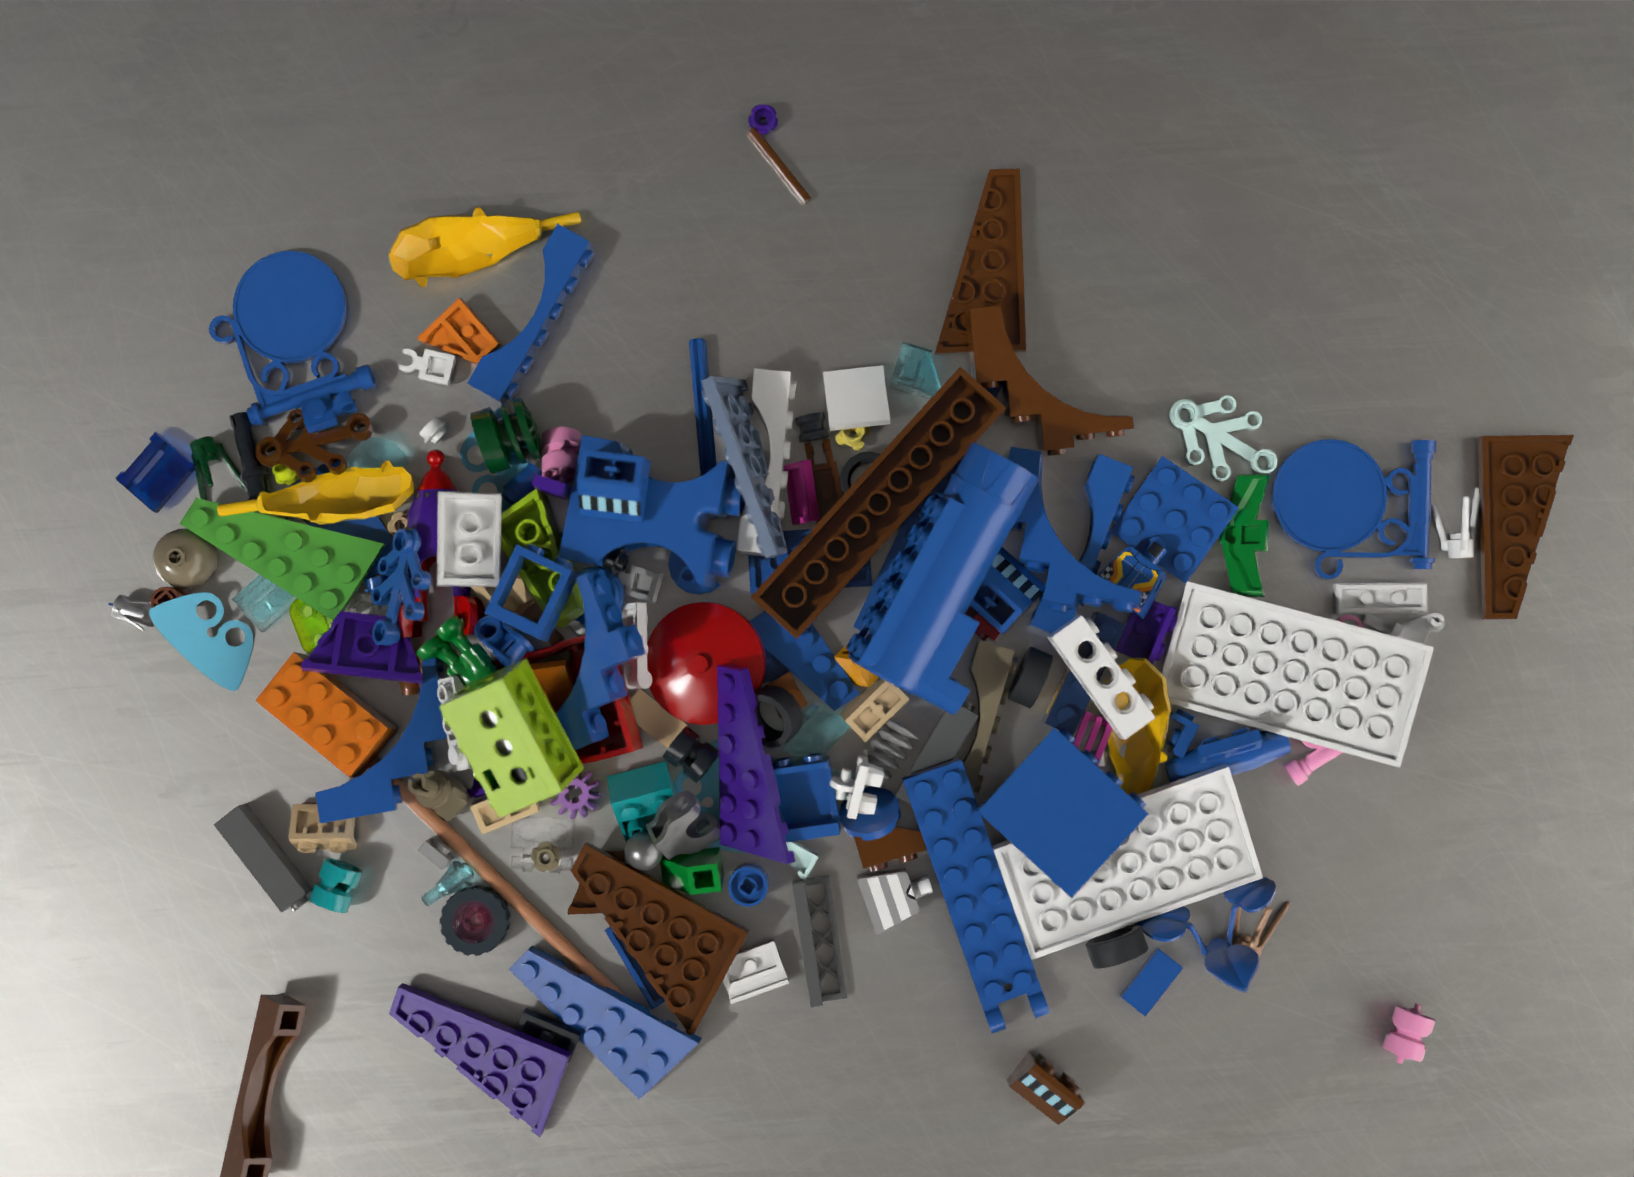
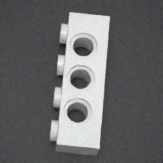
[1047,615,1155,740]

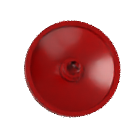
[647,602,766,725]

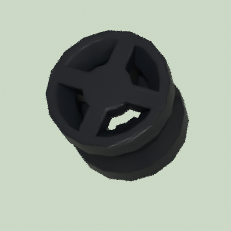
[795,412,829,443]

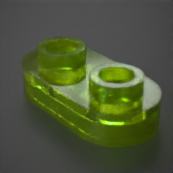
[289,598,330,654]

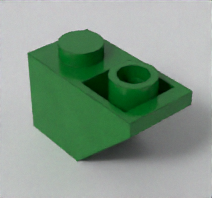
[660,847,724,895]

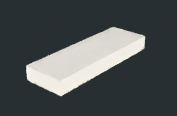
[1333,583,1428,614]

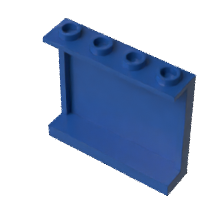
[977,727,1149,898]

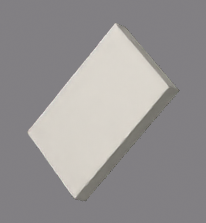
[437,491,501,587]

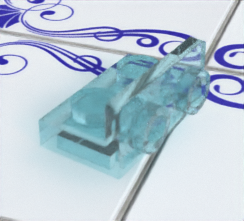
[782,702,850,761]

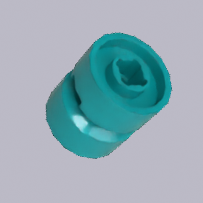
[309,858,363,913]

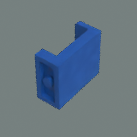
[772,753,841,843]

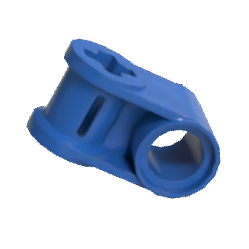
[474,616,534,667]

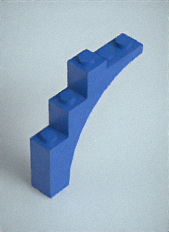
[1008,447,1142,614]
[556,570,646,751]
[315,658,447,824]

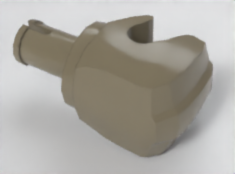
[408,770,470,822]

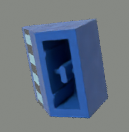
[577,449,651,523]
[970,547,1046,634]

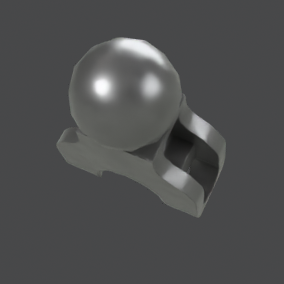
[624,791,721,871]

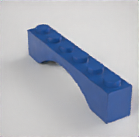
[467,223,594,403]
[1028,454,1135,634]

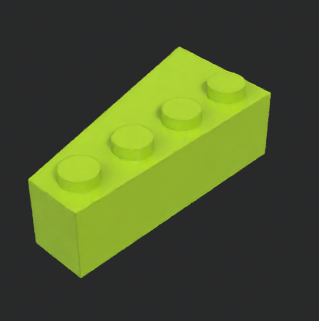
[501,489,584,628]

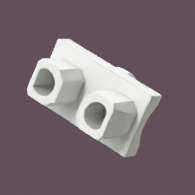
[830,755,884,819]

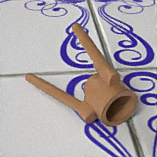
[1232,901,1290,957]

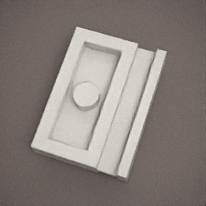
[723,940,789,1004]

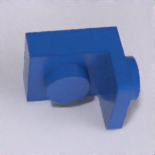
[1167,708,1200,758]

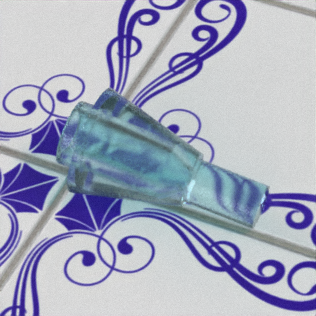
[421,861,474,906]

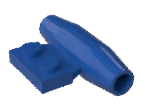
[1164,728,1291,783]

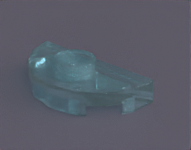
[346,438,408,472]

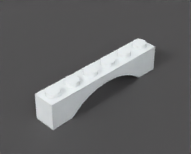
[737,368,796,558]

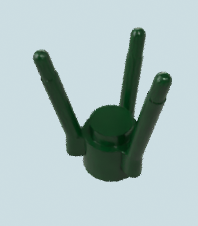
[189,436,248,500]

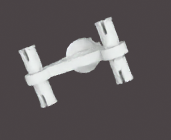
[1362,613,1446,644]

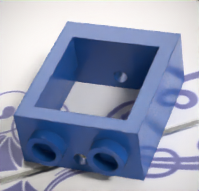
[484,543,580,642]

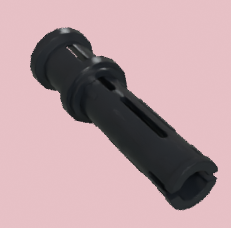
[229,412,270,500]

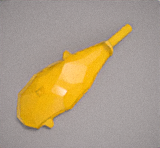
[388,207,581,287]
[217,461,414,525]
[1105,658,1171,795]

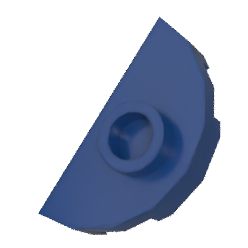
[668,551,721,595]

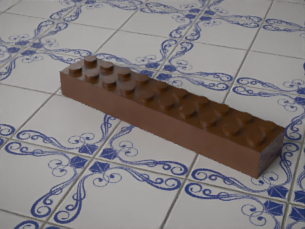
[750,366,1006,639]

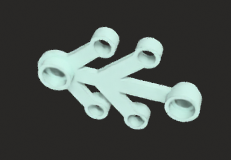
[1169,395,1278,482]

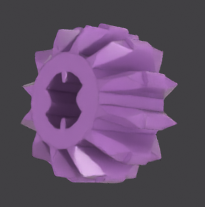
[550,771,602,819]

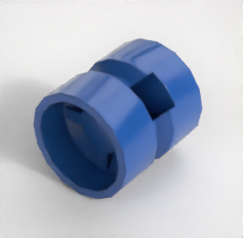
[728,862,769,907]

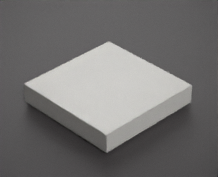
[823,365,891,431]

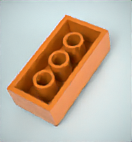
[255,652,398,777]

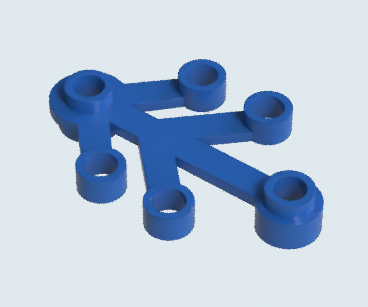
[371,527,431,646]

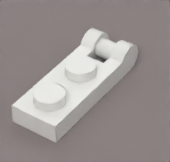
[621,602,652,690]

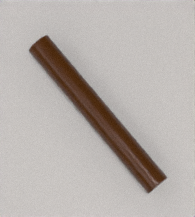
[746,127,812,206]

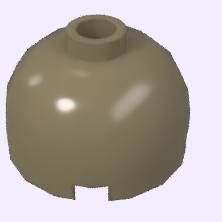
[153,529,218,589]

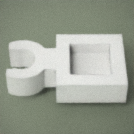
[399,349,457,387]

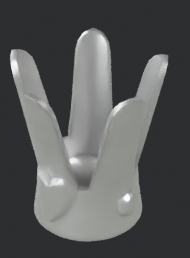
[109,595,153,631]

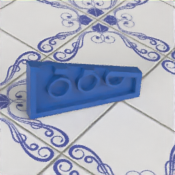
[750,611,859,711]

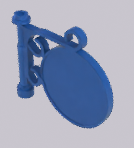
[209,251,376,426]
[1271,439,1437,580]

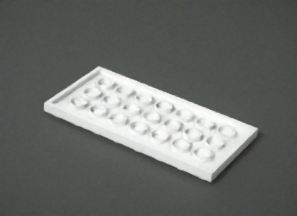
[1162,581,1434,768]
[992,763,1263,960]

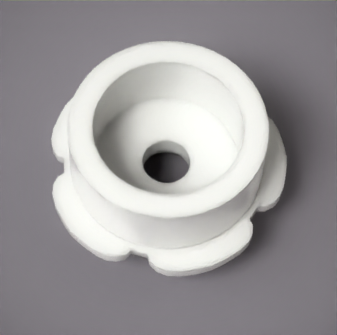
[419,417,448,444]

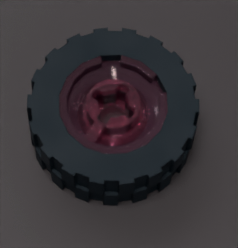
[439,885,511,956]

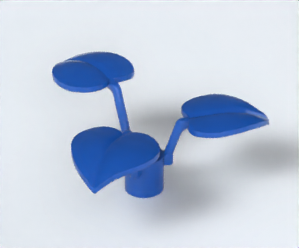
[1135,877,1276,993]

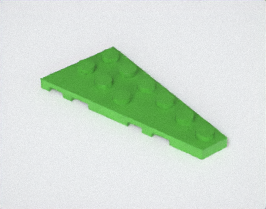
[179,498,387,621]

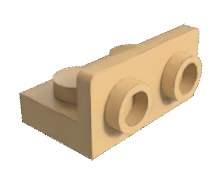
[288,804,357,853]

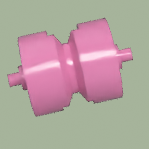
[542,426,582,483]
[1382,1003,1436,1064]

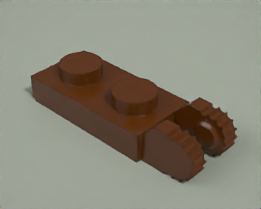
[804,438,842,524]

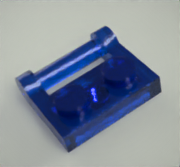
[115,432,197,513]

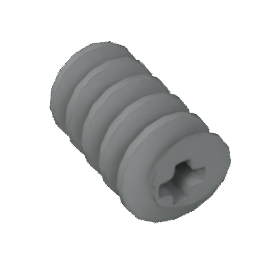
[856,720,920,789]

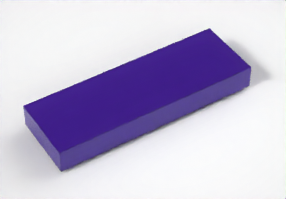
[532,474,572,501]

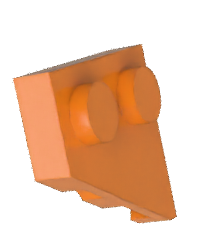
[417,298,502,364]

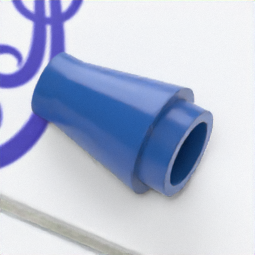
[501,463,542,505]

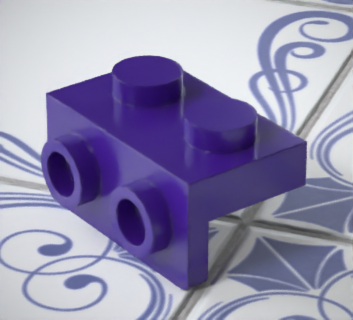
[1114,600,1178,665]

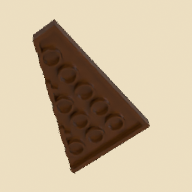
[570,842,750,1035]

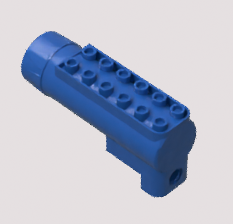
[846,442,1039,715]

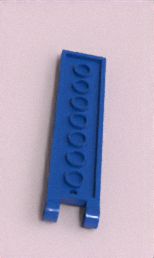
[902,758,1050,1034]

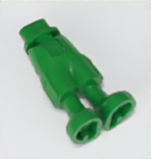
[416,615,499,686]

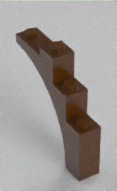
[965,305,1134,456]

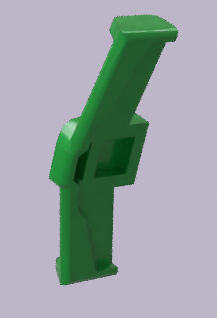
[1219,474,1270,597]

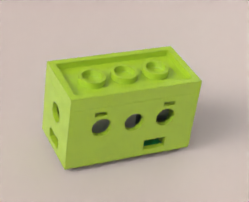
[439,658,584,818]

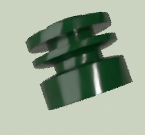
[470,397,542,474]

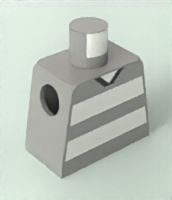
[857,868,933,936]

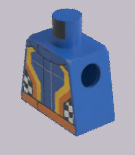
[1097,541,1167,619]

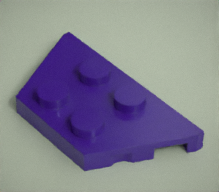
[301,611,424,684]

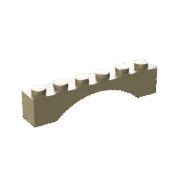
[962,640,1018,794]

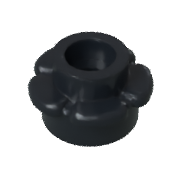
[604,547,630,575]

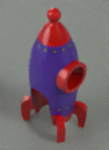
[397,449,485,638]

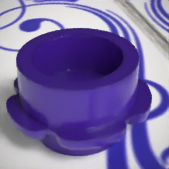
[748,105,778,134]

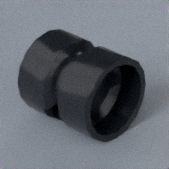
[662,726,719,783]

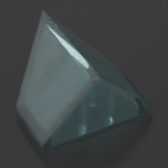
[889,342,941,399]

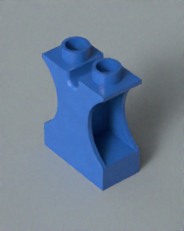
[559,435,746,588]

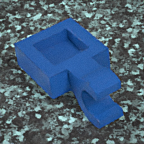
[300,391,358,434]

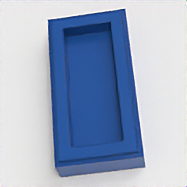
[1120,948,1183,1017]

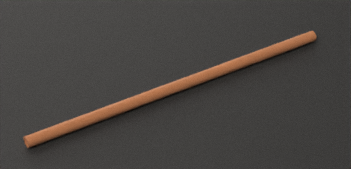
[368,755,627,997]

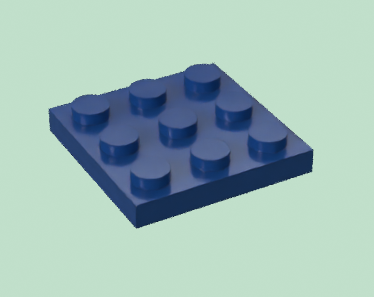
[1109,456,1239,583]

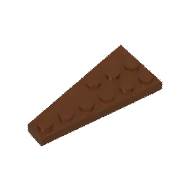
[934,168,1026,355]
[1478,435,1574,619]

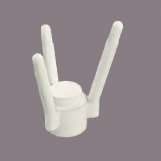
[1431,487,1480,558]

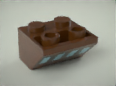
[1007,1051,1085,1125]

